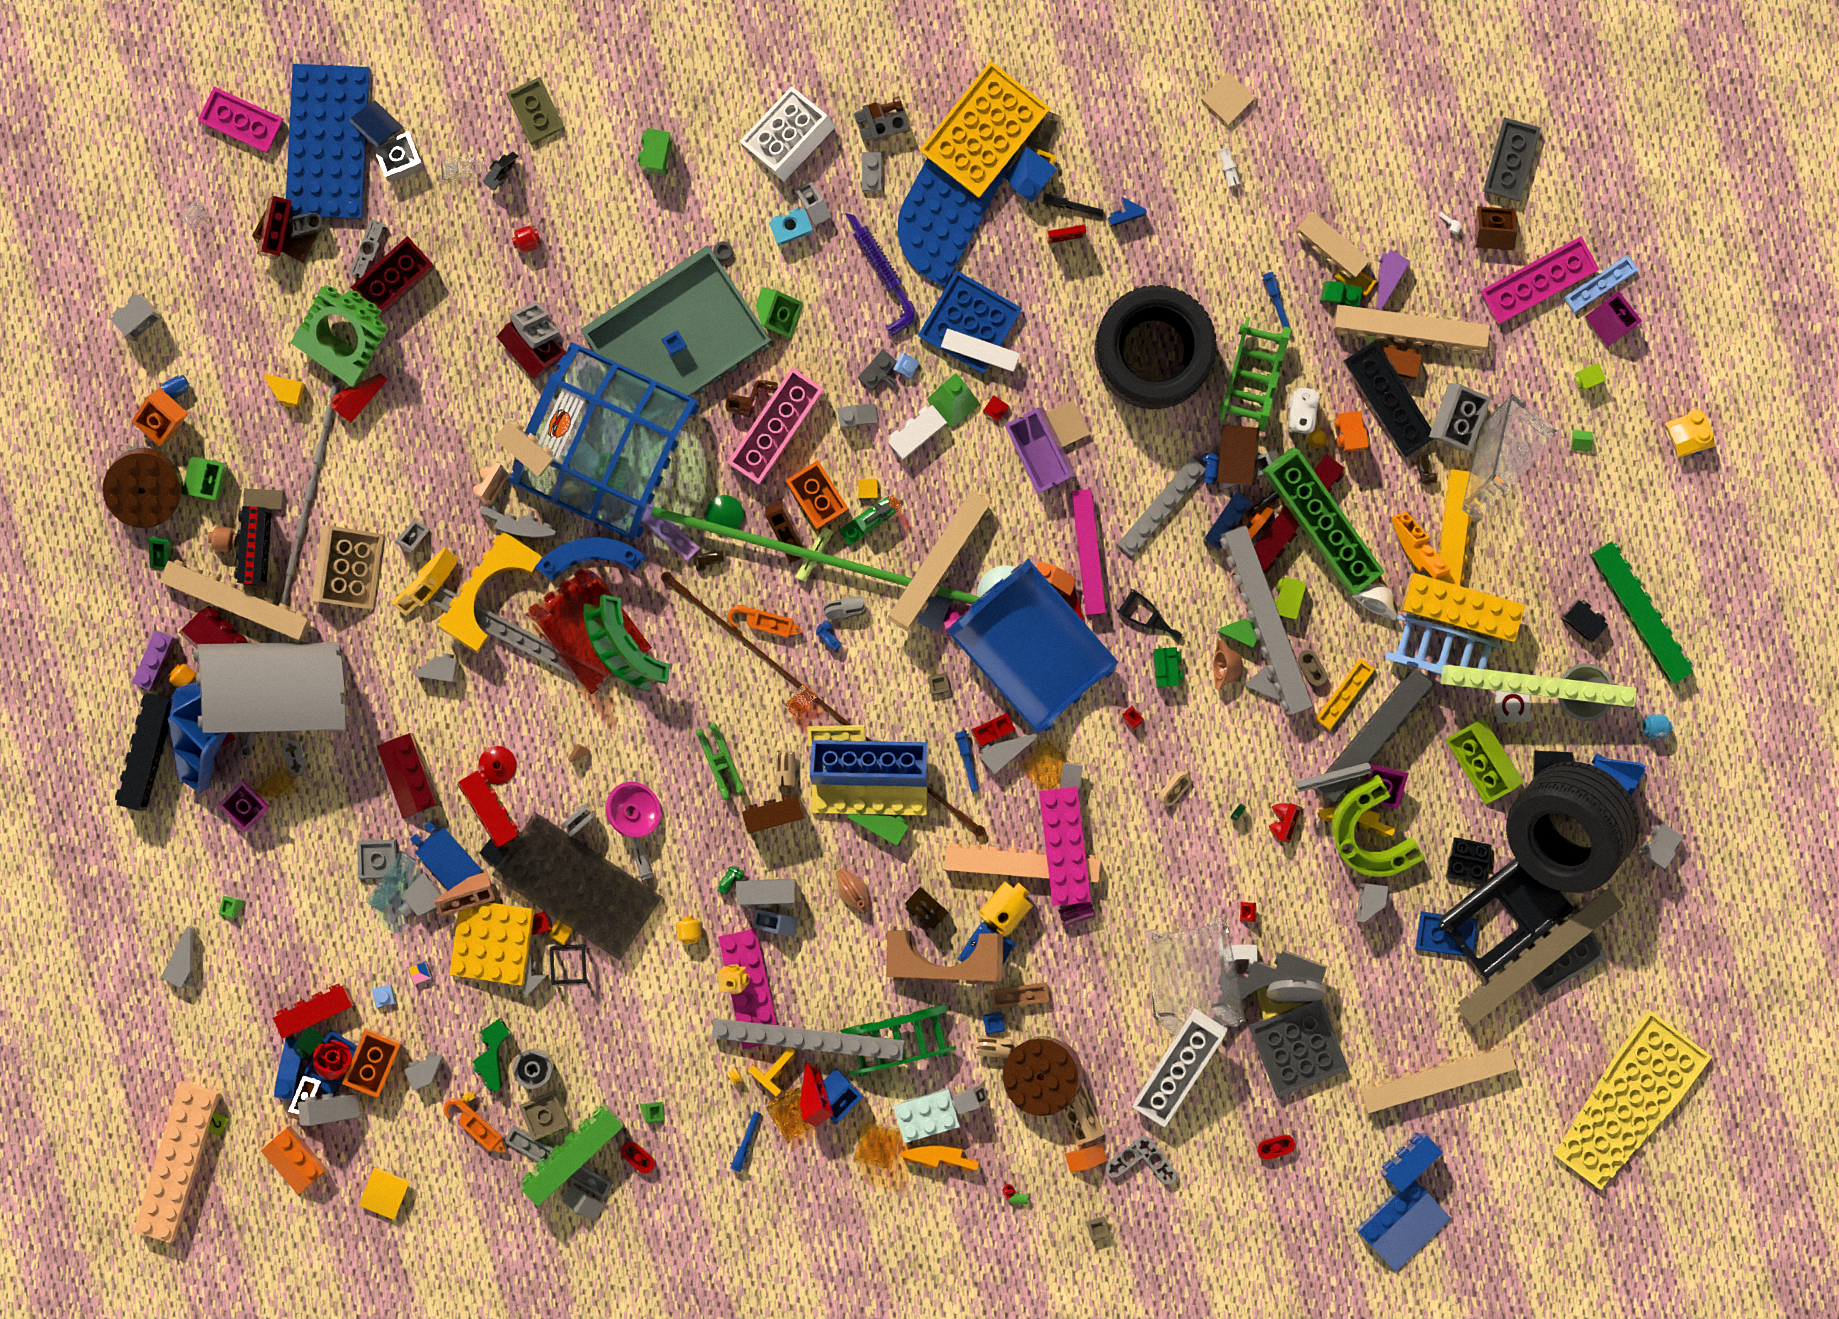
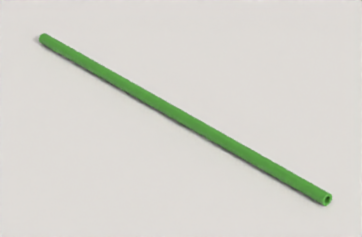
[651,507,980,605]

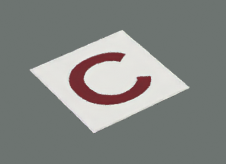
[1496,691,1531,723]

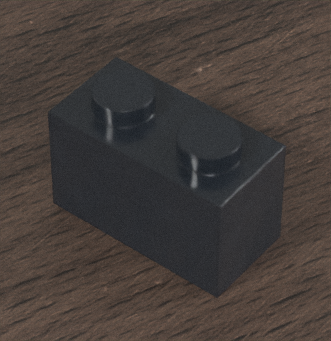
[1561,600,1608,643]

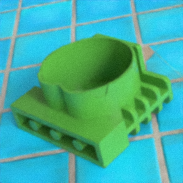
[291,285,388,387]

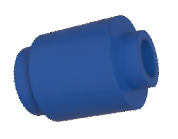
[161,375,191,399]

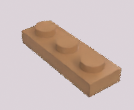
[990,982,1050,1009]

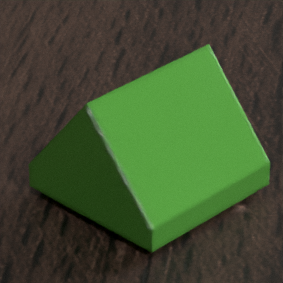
[1571,430,1593,451]

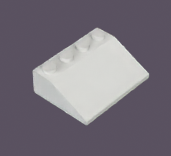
[740,86,836,182]

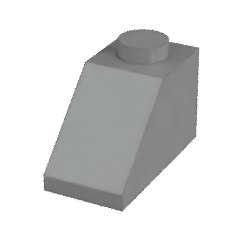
[795,181,831,226]
[837,404,878,429]
[415,653,458,682]
[952,1083,989,1115]

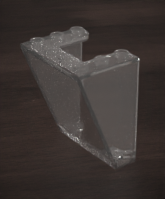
[1462,394,1557,522]
[1147,917,1246,1036]

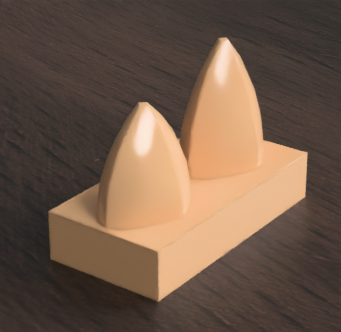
[473,463,509,506]

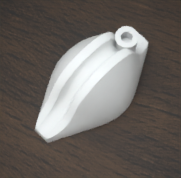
[1352,583,1397,620]

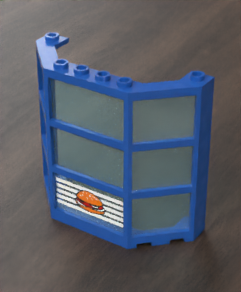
[508,342,700,540]

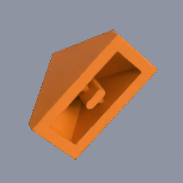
[1065,1142,1107,1172]

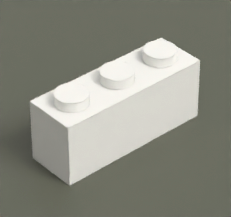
[888,405,947,460]

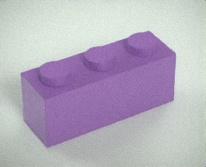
[132,630,177,691]

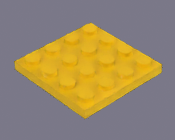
[449,902,535,986]

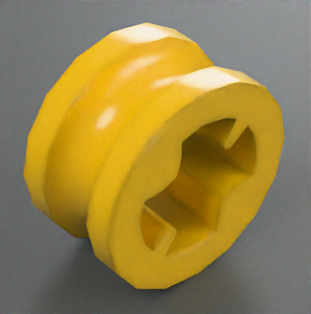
[727,1067,744,1086]

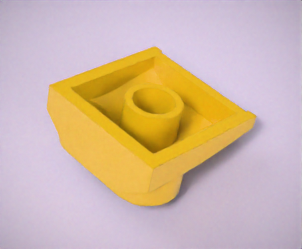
[1664,410,1715,458]

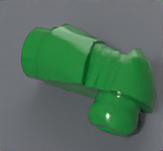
[717,866,745,895]

